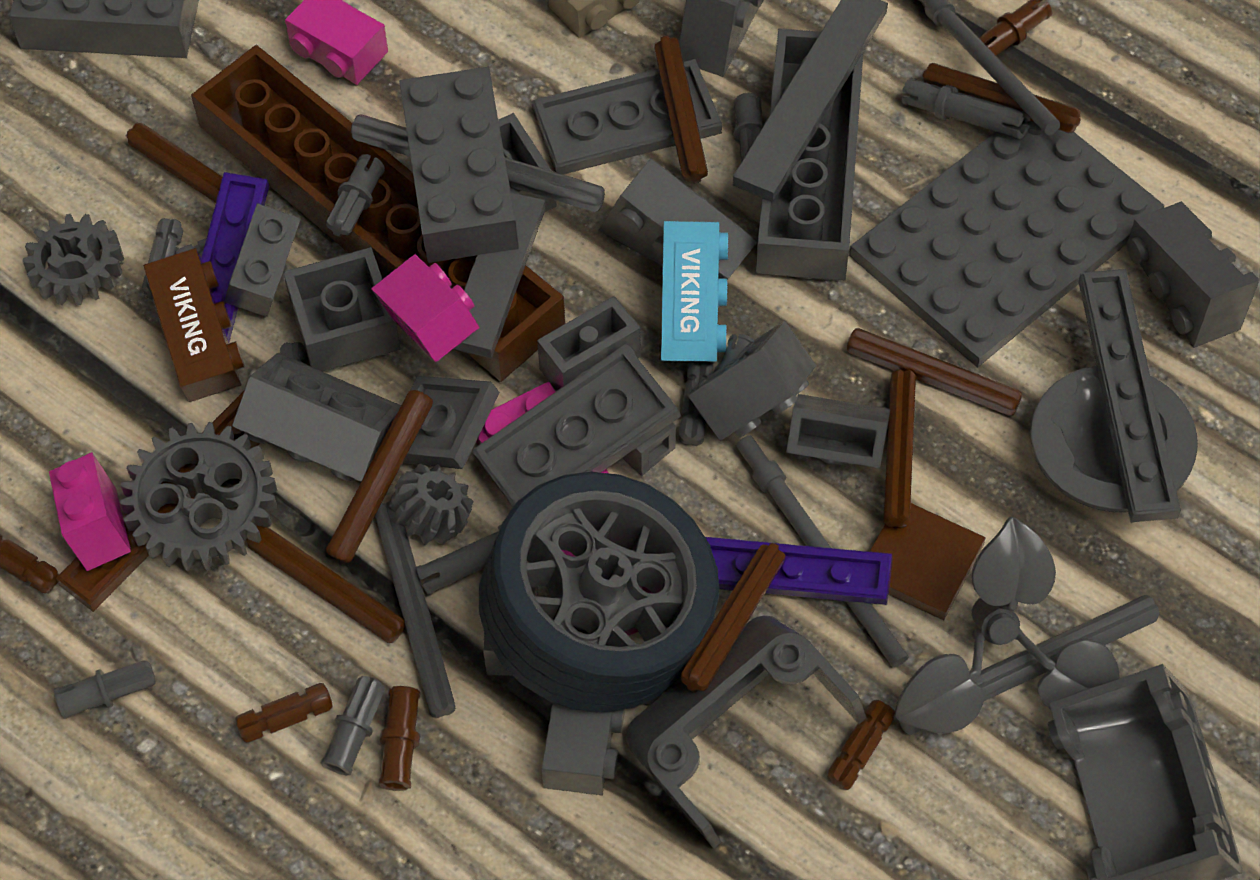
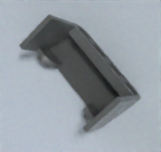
[627,616,866,848]

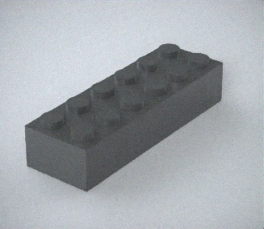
[756,28,863,281]

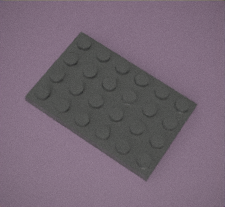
[849,120,1165,368]

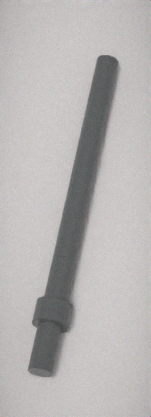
[919,0,1060,135]
[736,435,909,668]

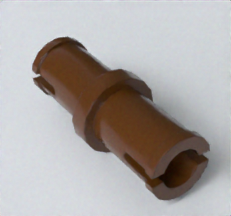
[979,0,1052,56]
[379,686,421,791]

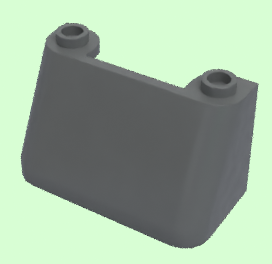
[1048,664,1242,880]

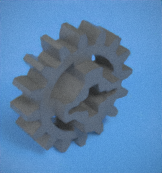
[23,214,124,305]

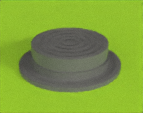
[1031,366,1198,513]

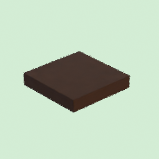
[870,503,986,620]

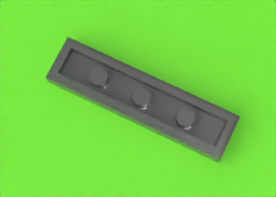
[453,192,546,358]

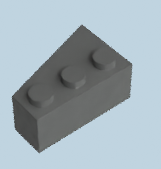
[679,0,764,77]
[599,158,757,280]
[1127,201,1260,348]

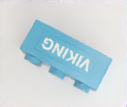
[661,221,728,361]

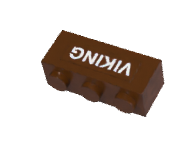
[143,248,245,402]

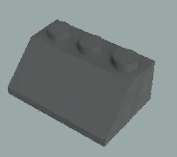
[232,353,401,481]

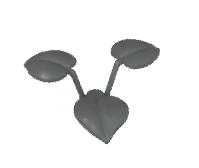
[895,517,1120,733]

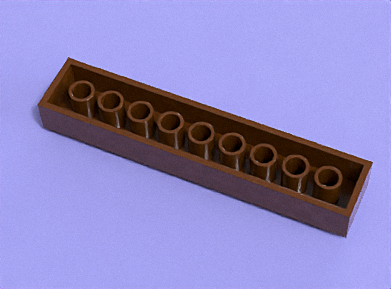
[191,44,566,382]

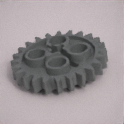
[120,422,278,571]

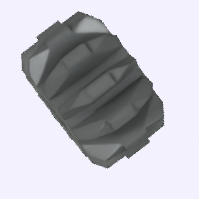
[389,464,474,545]

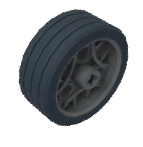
[479,472,719,712]

